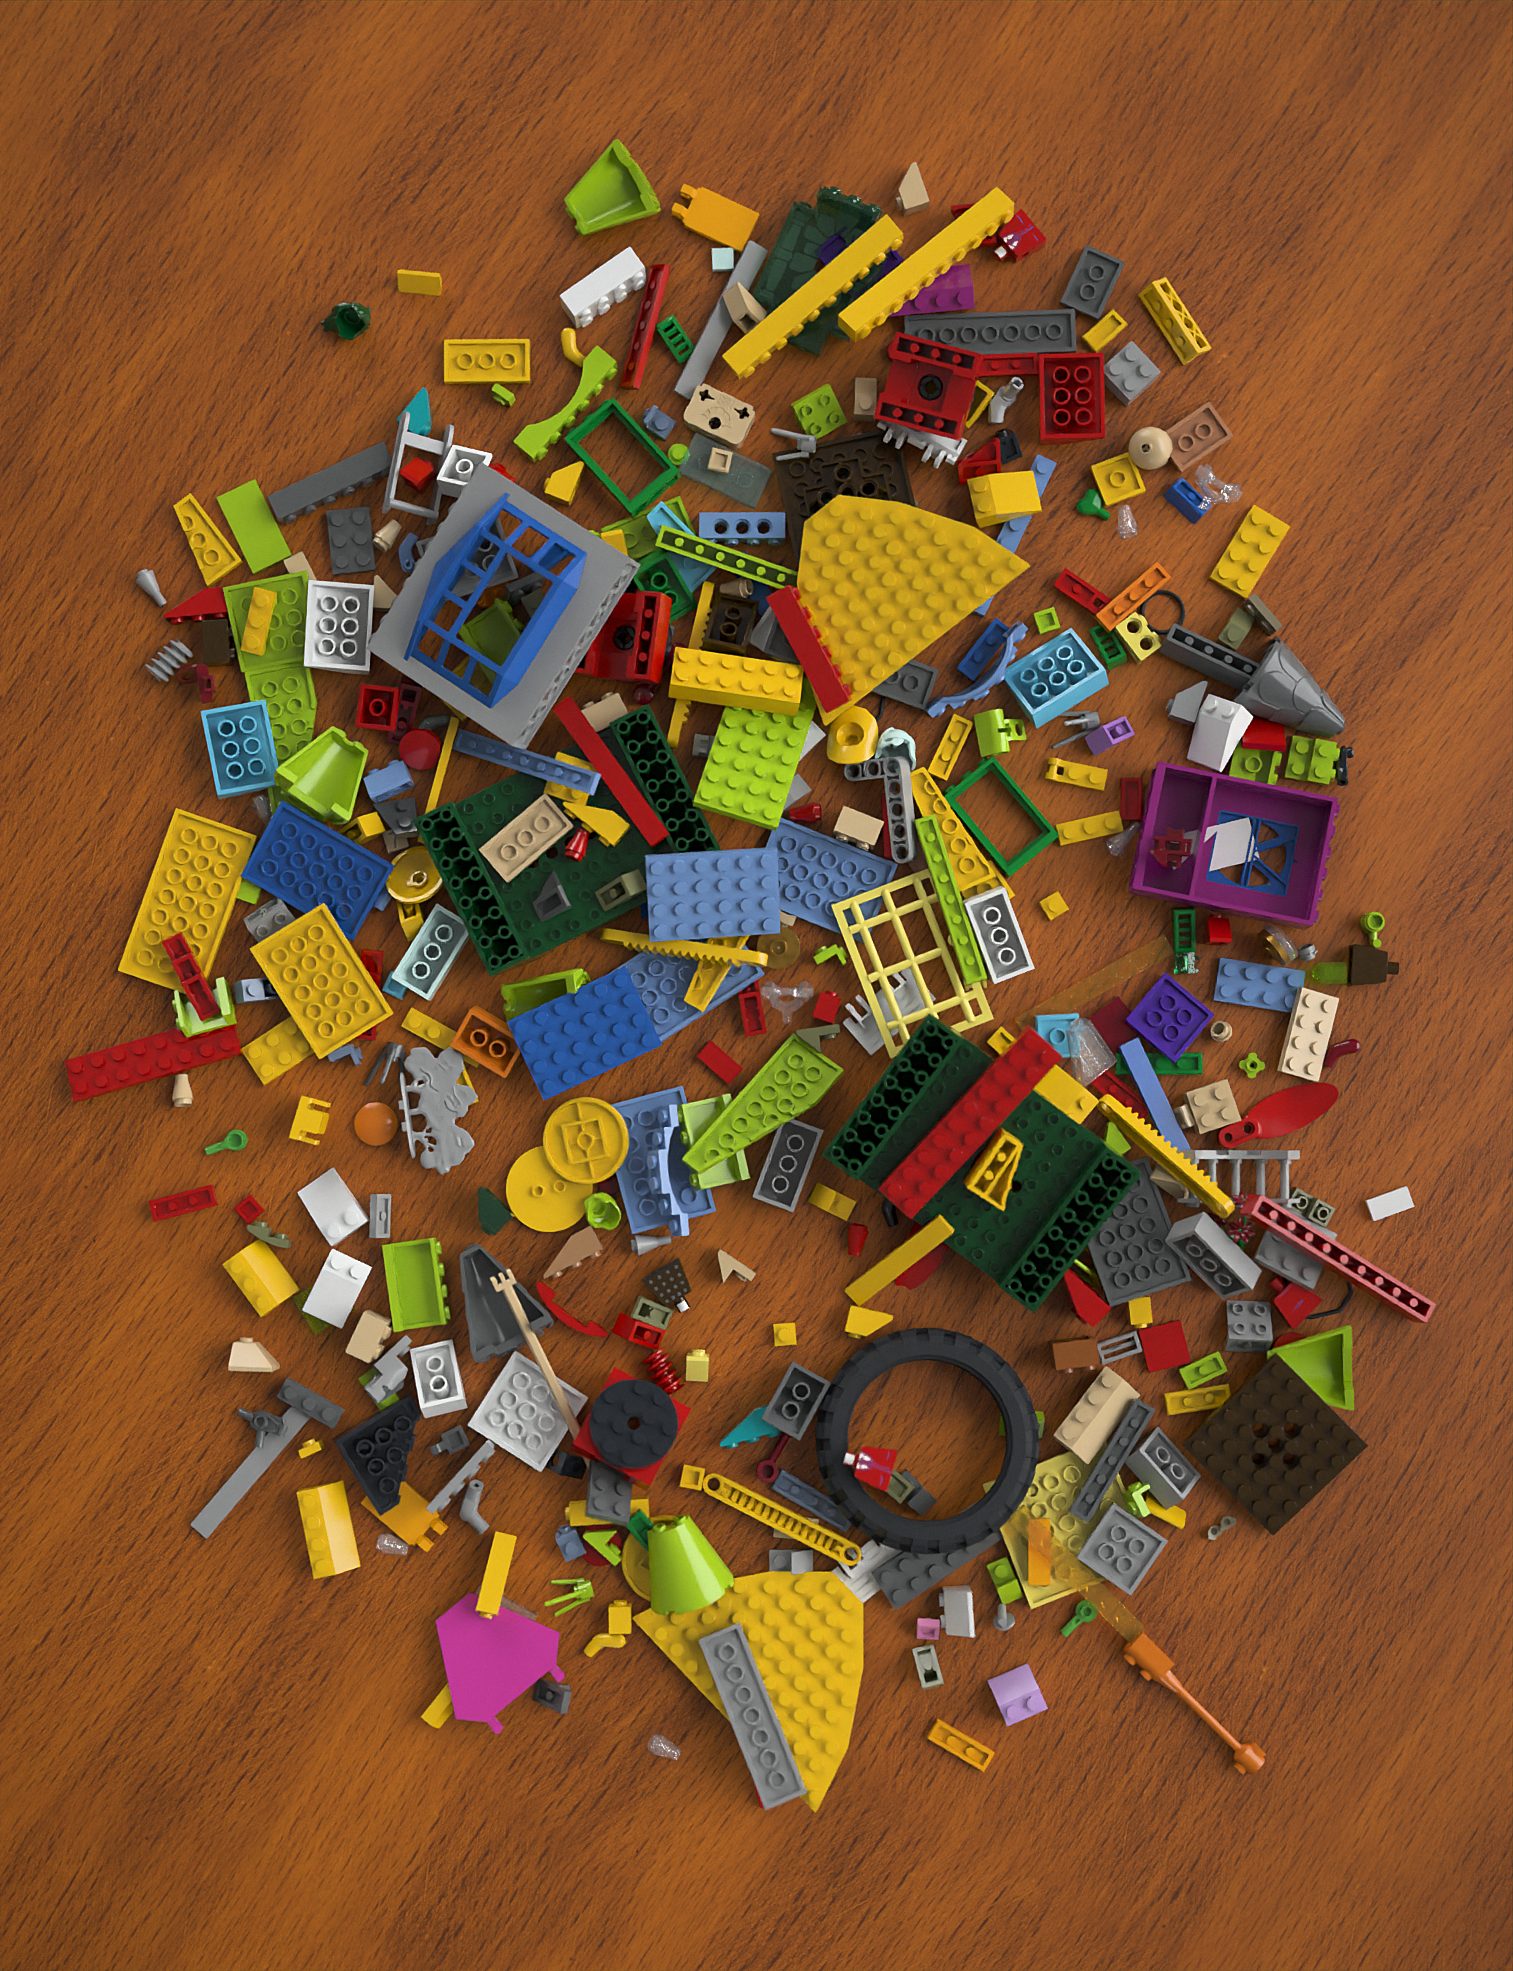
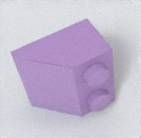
[988,1663,1048,1726]

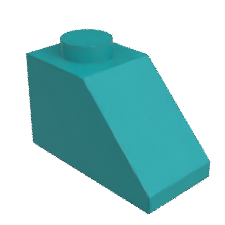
[396,387,432,437]

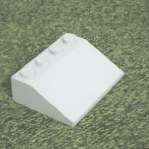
[304,580,374,675]

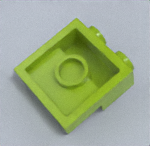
[1284,735,1340,787]
[1229,740,1282,785]

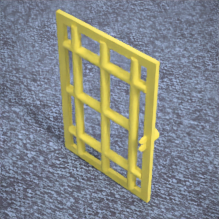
[831,868,994,1059]

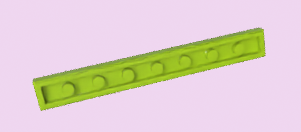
[914,814,987,986]

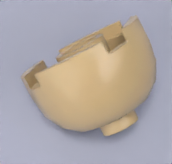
[1128,426,1172,470]

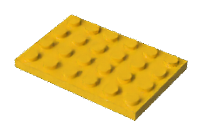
[250,903,394,1060]

